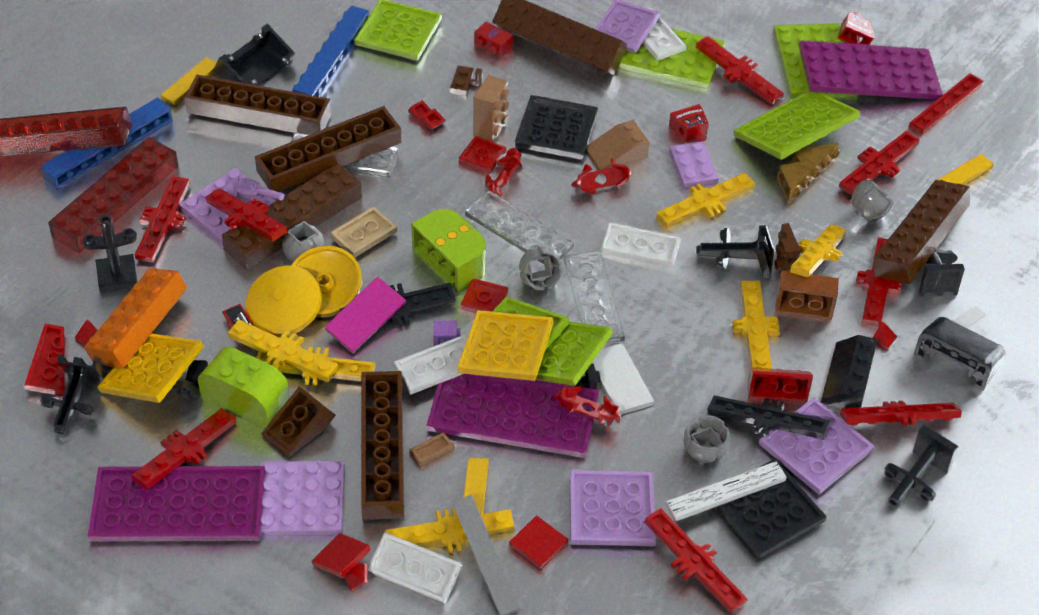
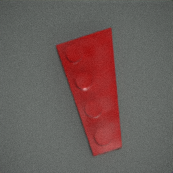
[24,323,65,396]

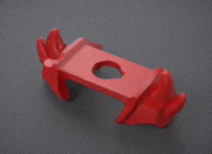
[485,148,523,197]
[571,158,631,194]
[553,386,621,426]

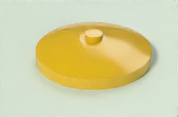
[291,246,363,318]
[245,266,322,337]

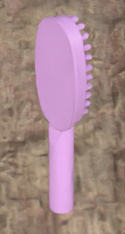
[233,177,284,200]

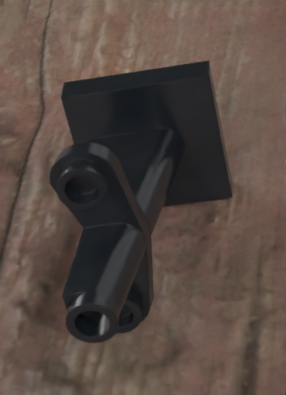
[82,215,138,292]
[696,225,774,278]
[919,250,965,296]
[40,354,107,435]
[884,424,958,507]

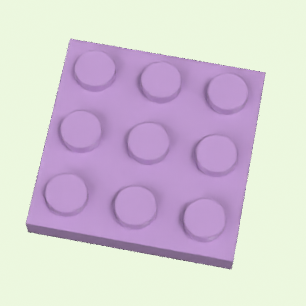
[595,0,660,53]

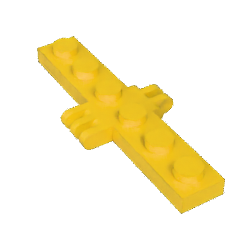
[656,172,756,228]
[790,225,847,278]
[732,281,780,369]
[228,320,339,382]
[257,346,375,386]
[386,508,515,553]

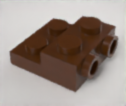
[774,223,801,275]

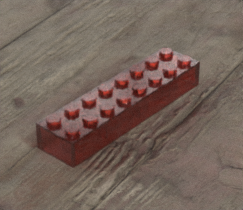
[0,106,133,157]
[48,137,179,253]

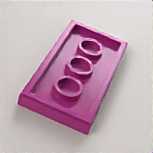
[325,276,406,354]

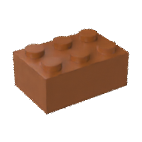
[775,270,839,320]

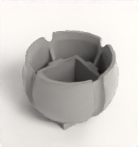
[849,178,894,222]
[282,221,325,264]
[519,247,562,290]
[683,415,730,464]

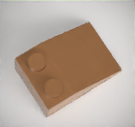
[586,120,650,170]

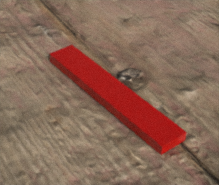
[909,73,984,135]

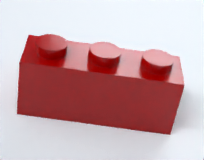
[748,367,813,402]

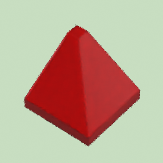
[75,320,98,346]
[872,322,897,350]
[345,563,368,592]

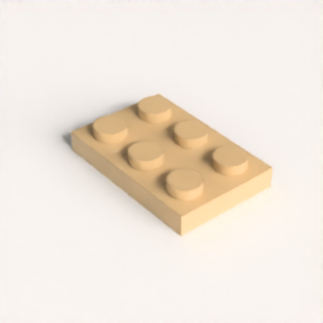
[330,206,397,258]

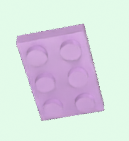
[669,141,719,188]

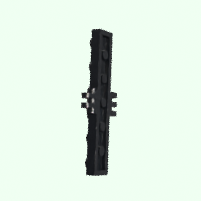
[340,283,456,327]
[707,395,830,440]

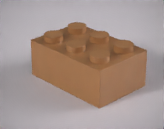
[473,75,509,142]

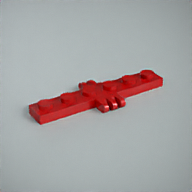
[695,35,784,105]
[839,131,920,196]
[134,176,190,263]
[205,188,287,242]
[856,237,902,327]
[840,401,962,426]
[132,408,237,490]
[644,508,748,614]

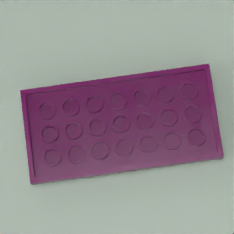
[798,40,943,99]
[426,374,599,458]
[87,466,265,542]

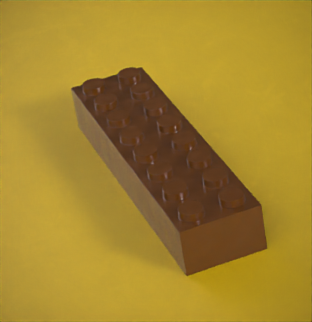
[492,0,627,76]
[185,74,331,135]
[255,106,401,192]
[222,163,362,270]
[874,180,970,284]
[361,371,404,520]

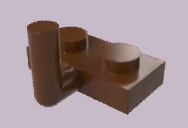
[450,65,482,96]

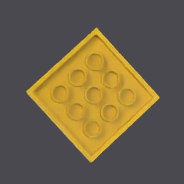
[457,310,554,381]
[97,334,204,403]

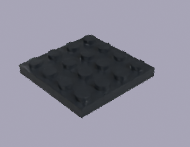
[514,95,598,160]
[716,459,827,559]

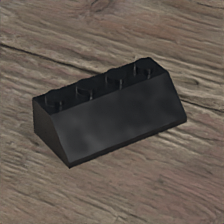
[821,335,878,408]

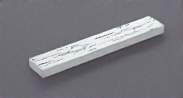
[666,461,786,521]

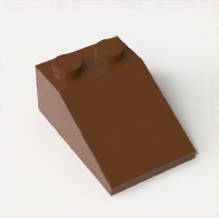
[261,386,336,457]

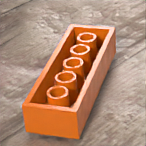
[84,268,187,368]

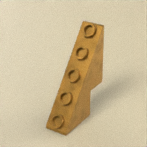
[777,142,840,202]

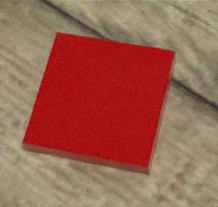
[459,136,507,174]
[460,279,508,314]
[509,515,569,569]
[311,533,371,579]

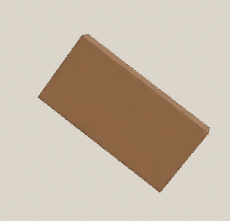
[409,432,455,467]

